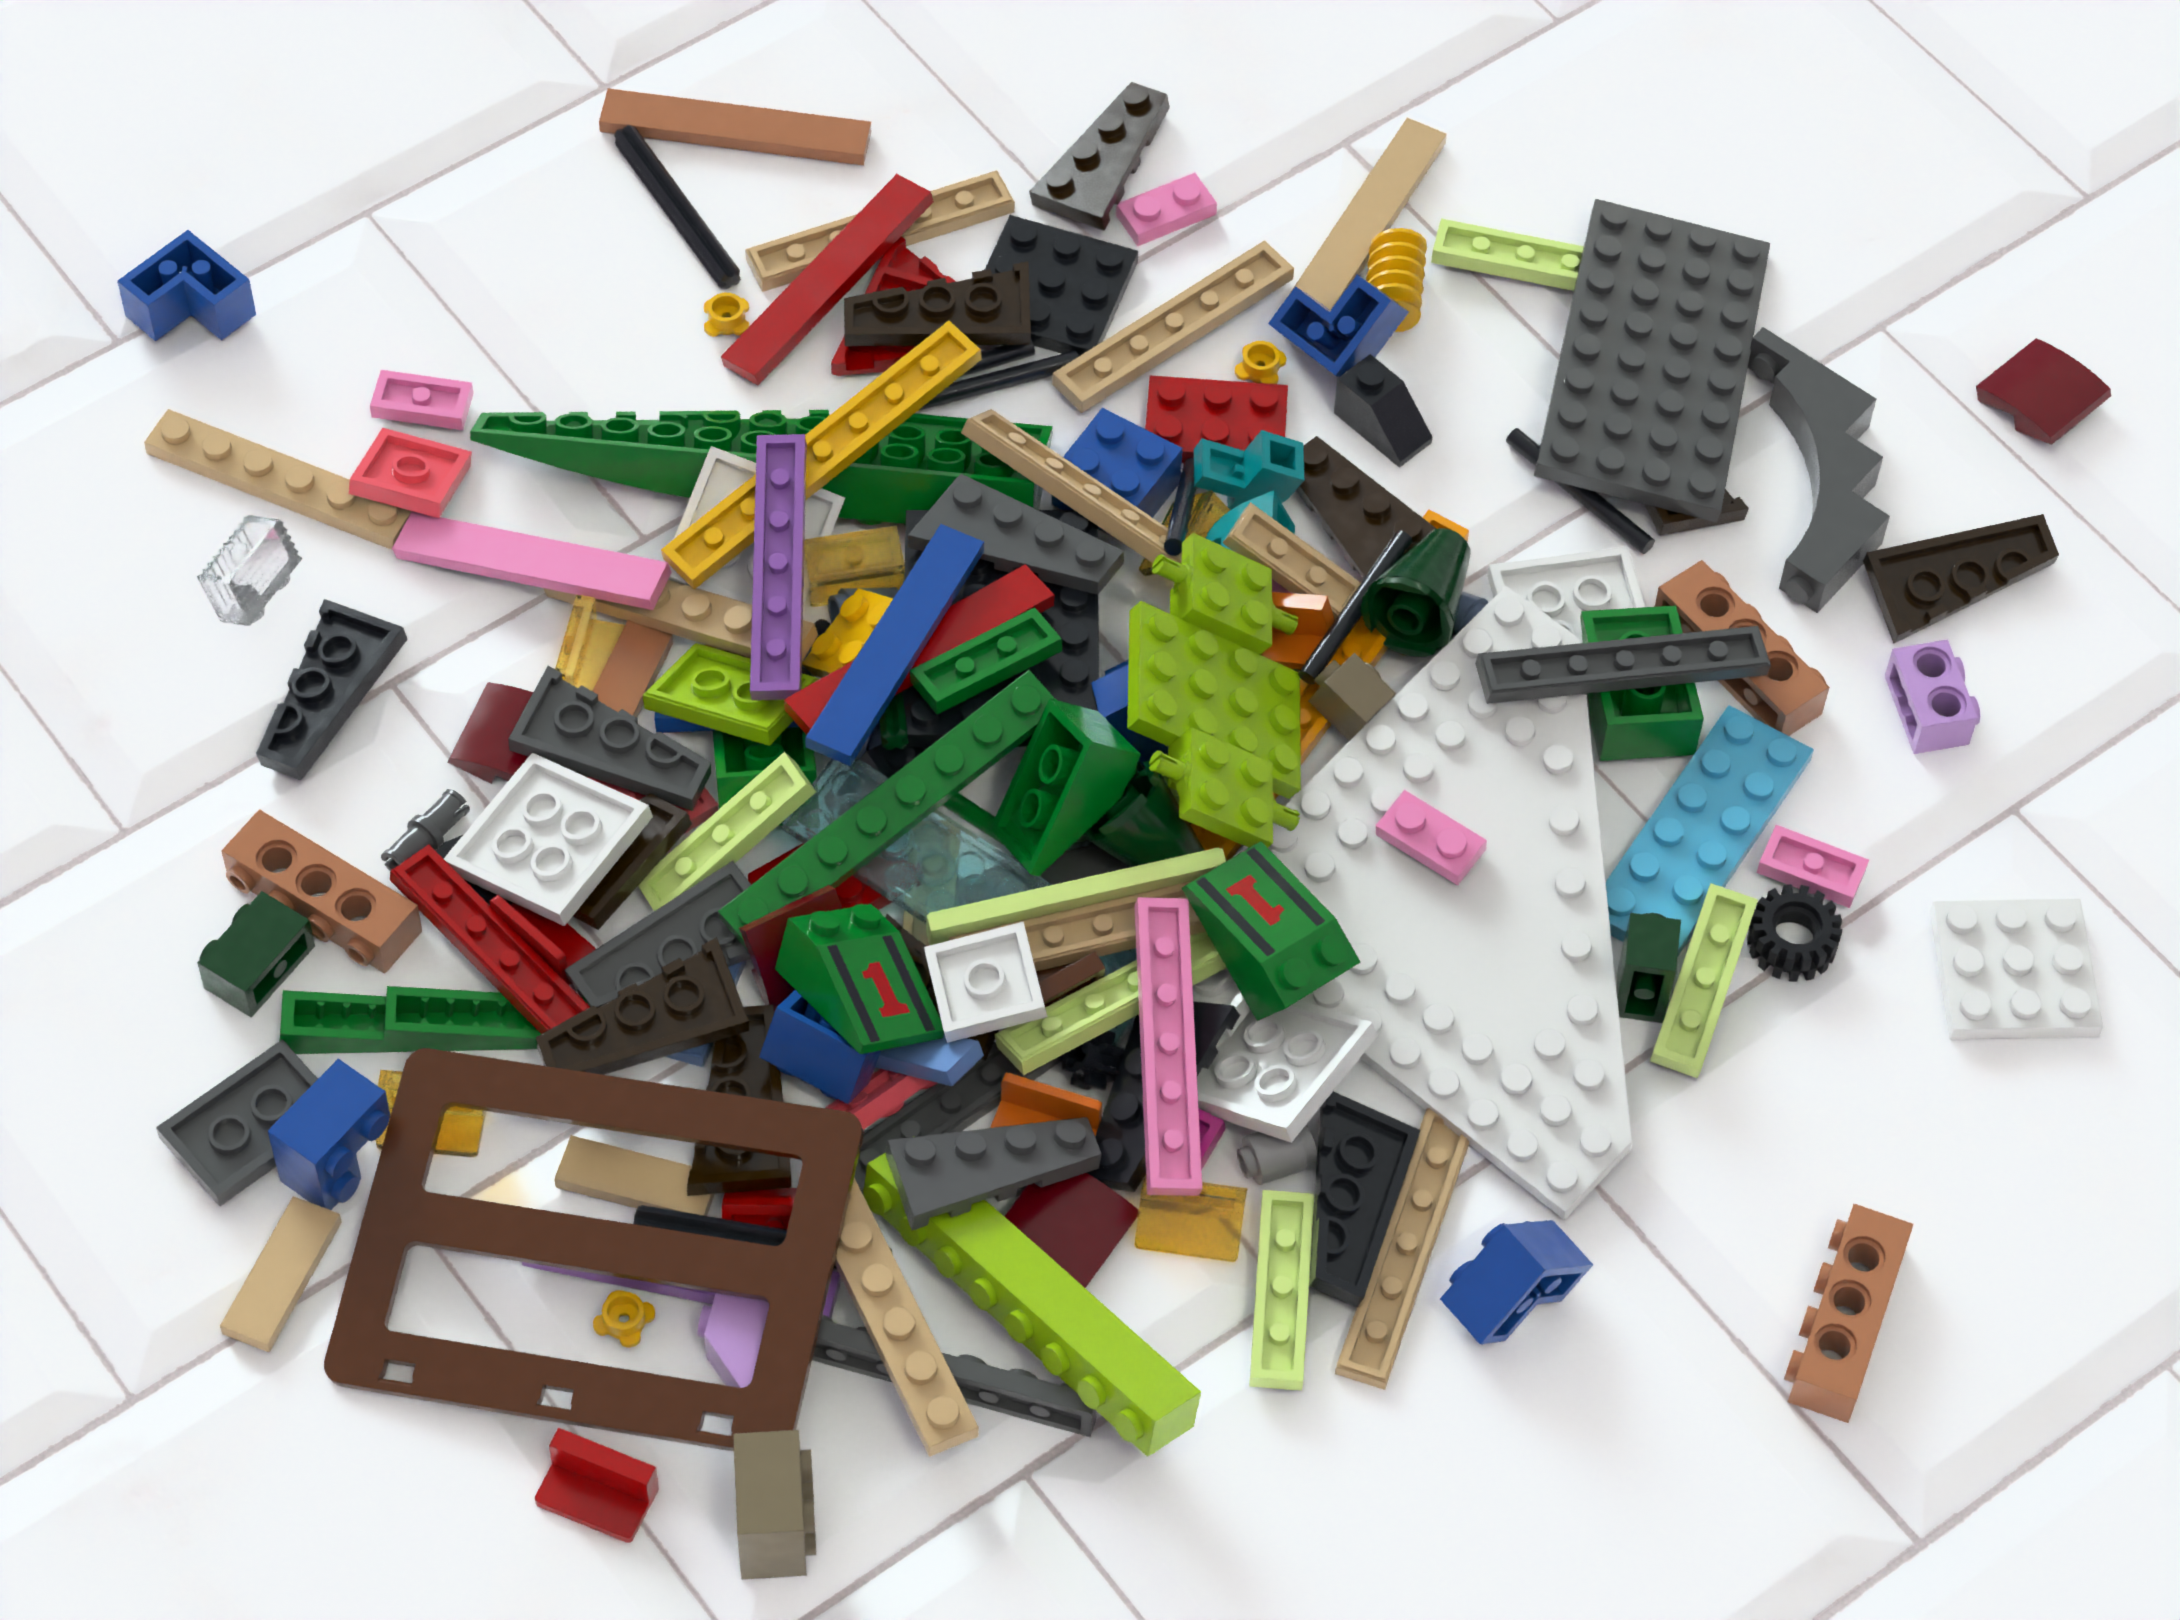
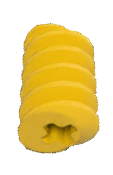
[1366,228,1427,332]

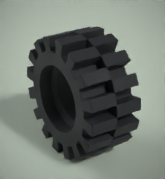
[1747,884,1843,982]

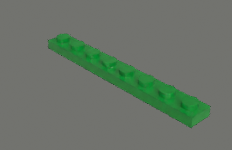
[718,670,1056,951]

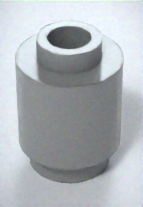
[1237,1124,1317,1185]

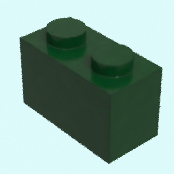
[197,891,315,1018]
[1616,913,1681,1023]

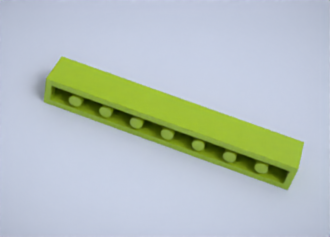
[863,1136,1202,1457]

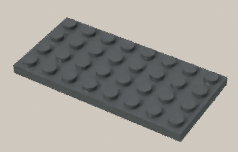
[1533,198,1771,523]

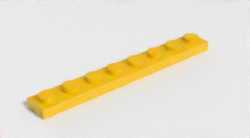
[661,321,982,590]

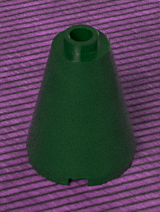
[1360,528,1471,657]
[1083,761,1205,867]

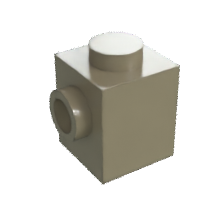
[1308,653,1397,741]

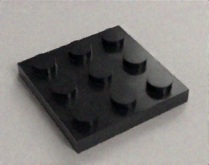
[984,215,1138,356]

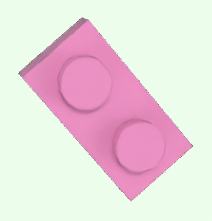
[1116,173,1217,247]
[370,370,474,430]
[1376,790,1487,885]
[1756,825,1869,908]

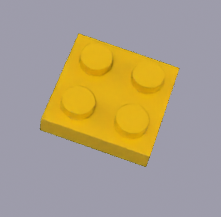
[802,588,893,678]

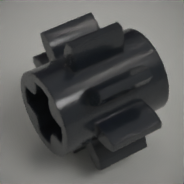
[1061,1031,1124,1091]

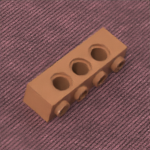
[1654,560,1830,736]
[221,809,422,974]
[1783,1203,1914,1423]

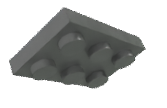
[156,1039,318,1206]

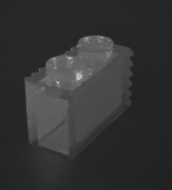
[197,515,303,626]

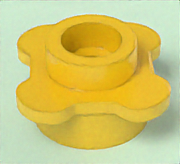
[704,292,750,337]
[1234,341,1287,384]
[593,1290,655,1348]

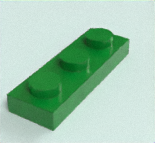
[910,607,1062,714]

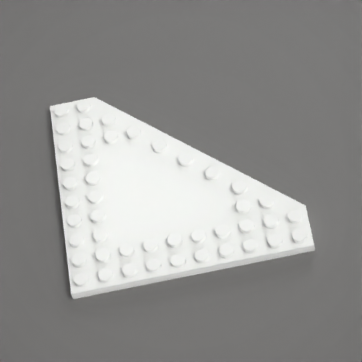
[1232,585,1632,1220]

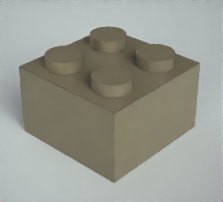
[733,1430,817,1580]

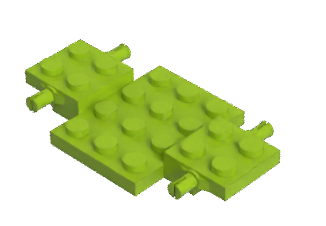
[1127,533,1301,848]

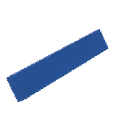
[805,524,984,766]

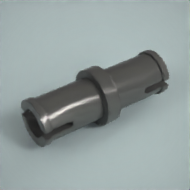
[381,789,470,871]

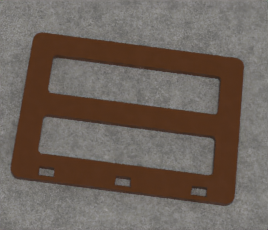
[324,1048,864,1452]

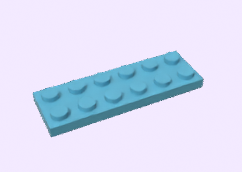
[1606,705,1814,956]

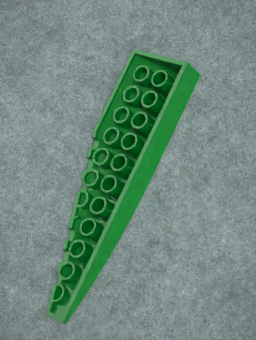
[470,410,1053,526]

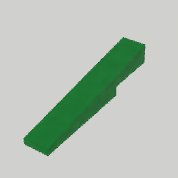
[279,986,541,1054]

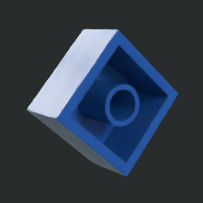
[1051,407,1183,536]

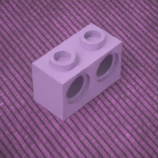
[1885,639,1980,754]

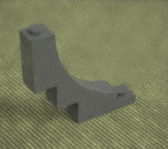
[1748,327,1890,613]

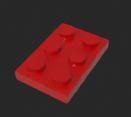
[1145,375,1288,463]

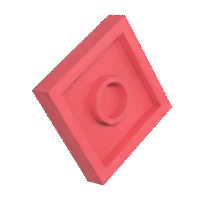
[349,427,472,518]

